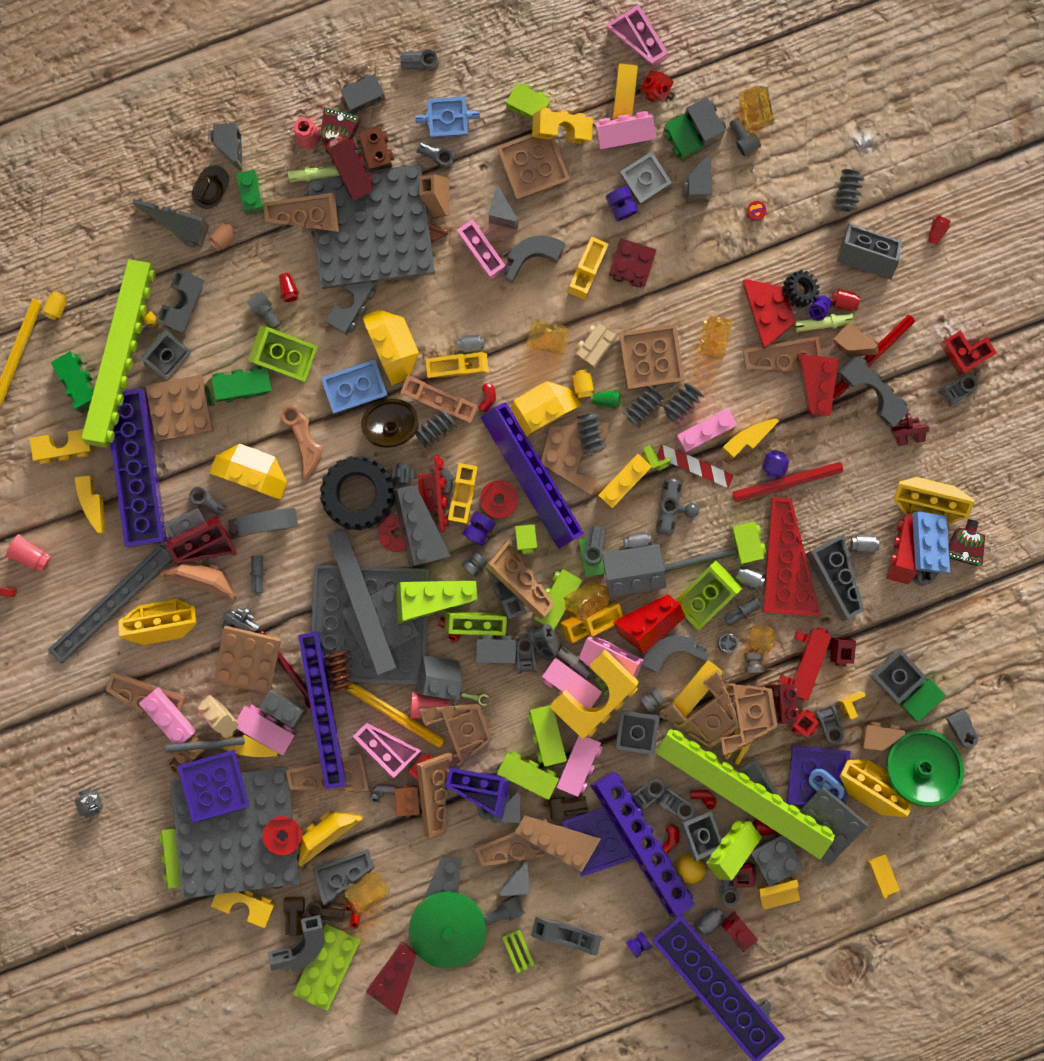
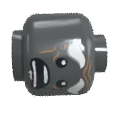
[75,788,103,818]

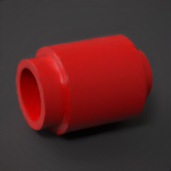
[831,289,860,311]

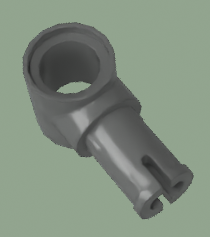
[729,117,761,157]
[416,141,454,169]
[247,291,281,329]
[189,487,226,516]
[720,880,739,907]
[484,895,525,925]

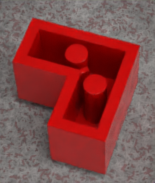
[939,330,997,376]

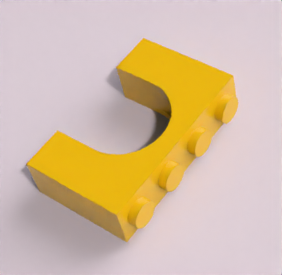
[550,649,639,739]

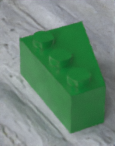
[51,351,95,414]
[205,366,272,407]

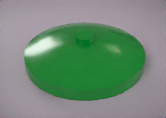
[886,730,964,807]
[409,891,487,968]

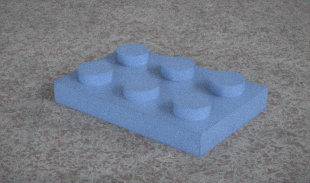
[321,359,388,414]
[912,512,950,574]

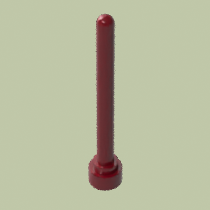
[258,631,311,709]

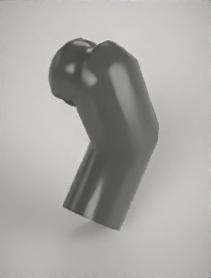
[441,466,453,494]

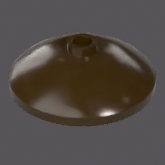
[361,399,419,448]

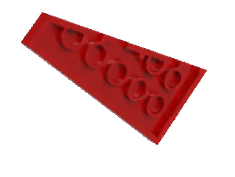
[763,497,821,617]

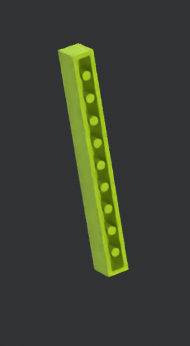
[81,259,156,448]
[655,729,835,860]

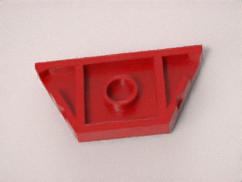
[742,279,796,349]

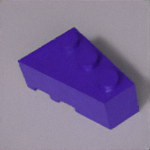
[446,768,511,819]

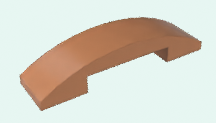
[400,375,478,423]

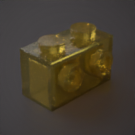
[738,86,775,131]
[698,315,732,360]
[527,320,569,355]
[564,581,611,621]
[344,871,390,916]

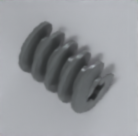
[833,169,865,212]
[663,383,704,426]
[622,386,664,428]
[416,410,458,450]
[576,413,607,455]

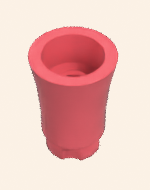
[294,117,321,149]
[5,534,51,572]
[410,692,451,719]

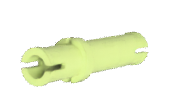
[288,166,340,183]
[795,313,854,333]

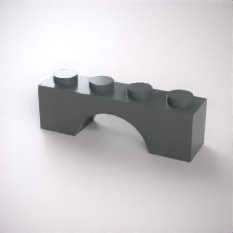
[837,356,910,427]

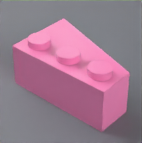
[606,5,670,68]
[352,723,421,779]

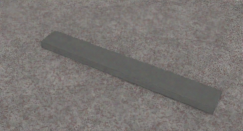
[327,528,397,676]
[48,545,173,664]

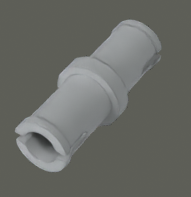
[557,645,593,679]

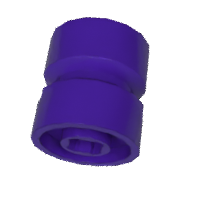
[605,186,639,221]
[462,511,496,546]

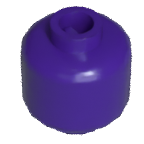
[762,450,790,479]

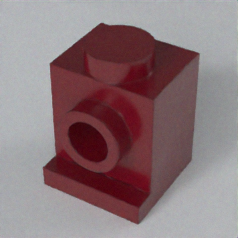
[830,637,856,667]
[733,862,756,888]

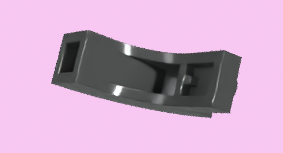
[504,236,565,284]
[228,508,298,539]
[642,635,710,672]
[268,915,324,972]
[531,917,602,955]

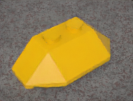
[362,309,419,386]
[511,381,582,437]
[209,444,287,500]
[893,477,975,525]
[119,599,197,645]
[840,759,913,817]
[298,811,364,867]

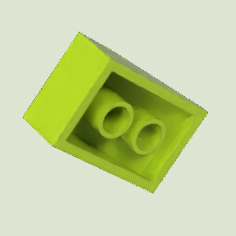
[247,325,318,382]
[676,561,743,631]

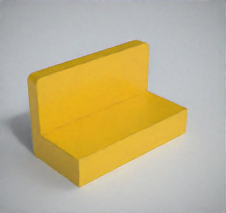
[837,691,866,720]
[867,853,900,899]
[757,878,800,910]

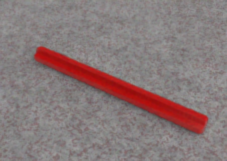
[833,315,915,399]
[732,462,843,502]

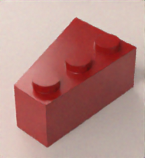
[797,353,839,416]

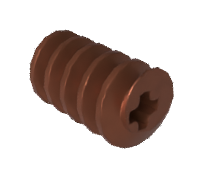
[324,650,354,692]

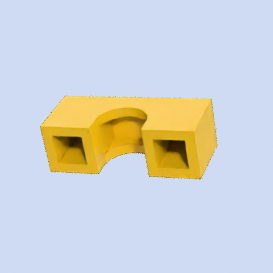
[532,108,593,144]
[29,429,94,465]
[598,454,652,510]
[448,463,478,525]
[211,890,276,928]

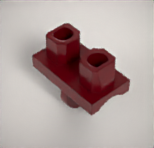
[890,413,929,446]

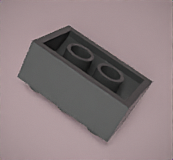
[837,224,903,280]
[602,544,667,597]

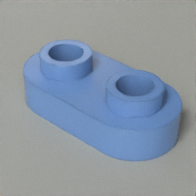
[809,769,844,800]

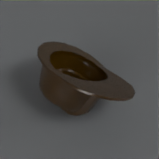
[192,165,229,209]

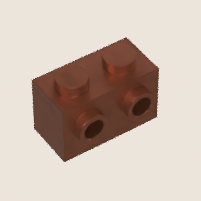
[359,126,394,171]

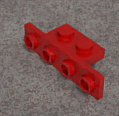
[418,454,449,533]

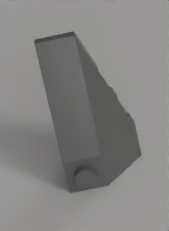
[133,199,209,248]

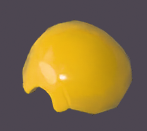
[675,853,706,884]

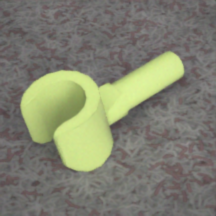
[461,693,489,706]

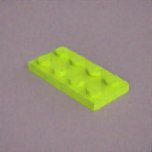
[293,923,361,1011]

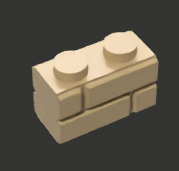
[575,323,617,369]
[197,695,239,738]

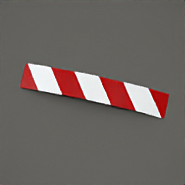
[657,445,734,488]

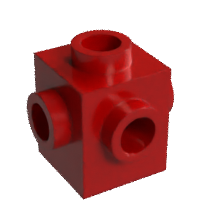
[640,70,674,102]
[789,709,819,737]

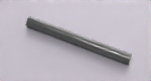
[663,547,738,572]
[166,737,245,753]

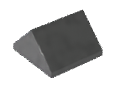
[489,187,518,229]
[140,329,191,380]
[499,860,530,896]

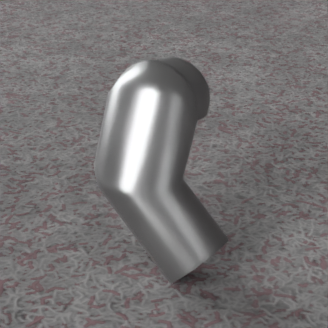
[369,784,395,803]

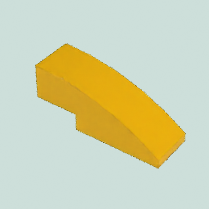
[613,64,638,120]
[567,237,609,300]
[426,352,489,378]
[721,419,779,459]
[75,476,106,534]
[560,603,623,643]
[671,660,723,717]
[220,734,279,757]

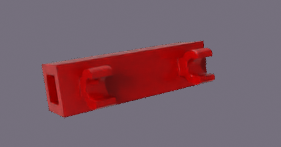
[778,626,832,701]

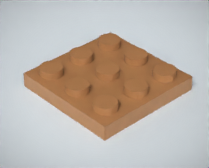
[497,134,570,201]
[619,324,685,390]
[145,374,213,442]
[214,626,281,694]

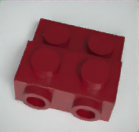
[609,238,657,288]
[765,684,799,724]

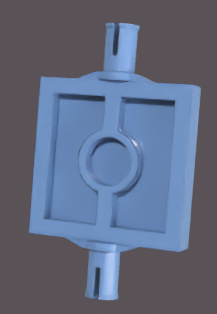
[415,96,480,138]

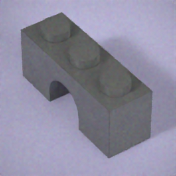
[156,270,204,333]
[326,282,377,335]
[485,567,526,620]

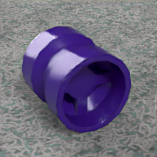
[808,295,832,321]
[626,931,652,958]

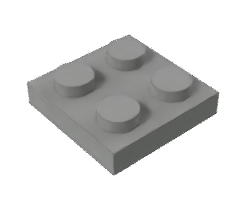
[620,151,672,204]

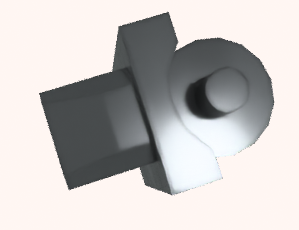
[222,607,260,633]

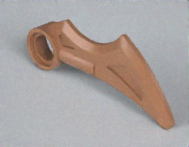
[281,406,323,480]

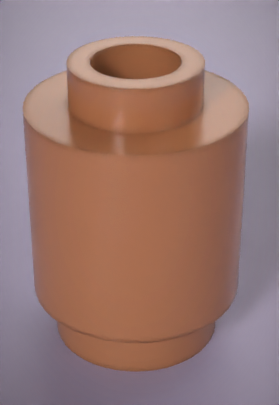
[208,224,236,252]

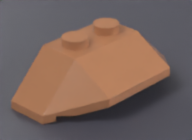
[159,560,236,600]

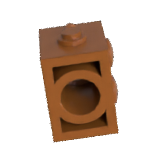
[394,784,421,818]

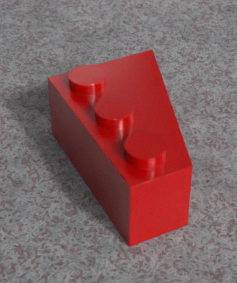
[886,514,919,584]
[613,594,685,654]

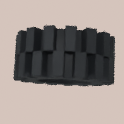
[782,270,820,308]

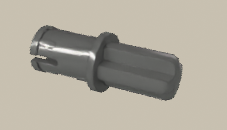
[250,556,265,594]
[724,597,761,626]

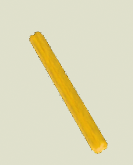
[0,299,42,407]
[346,683,445,748]

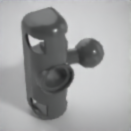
[656,478,699,536]

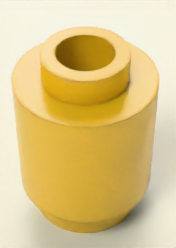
[42,291,67,321]
[572,369,594,398]

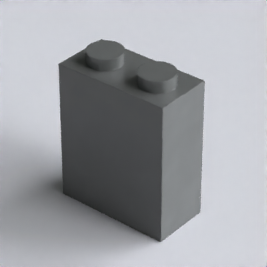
[259,690,307,728]

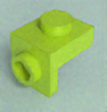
[642,445,671,471]

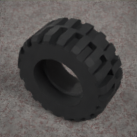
[320,456,394,531]

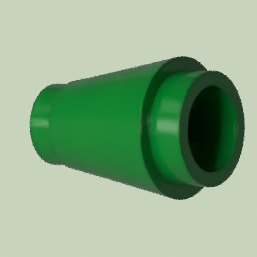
[592,390,620,409]

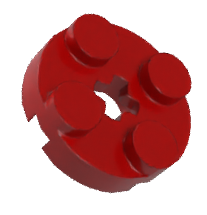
[480,480,518,519]
[378,514,406,552]
[263,816,302,856]

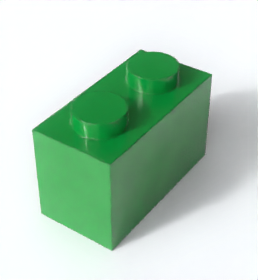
[663,114,703,161]
[236,170,264,215]
[899,679,946,722]

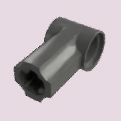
[400,49,439,71]
[584,526,606,566]

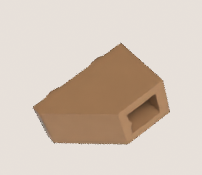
[419,174,449,218]
[834,323,879,357]
[861,721,905,751]
[166,734,206,778]

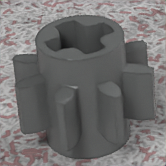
[392,463,415,484]

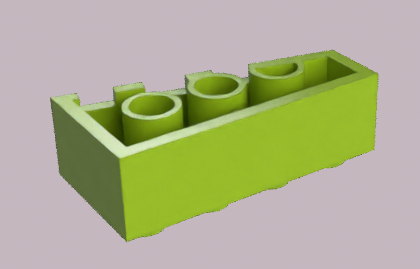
[396,581,477,624]

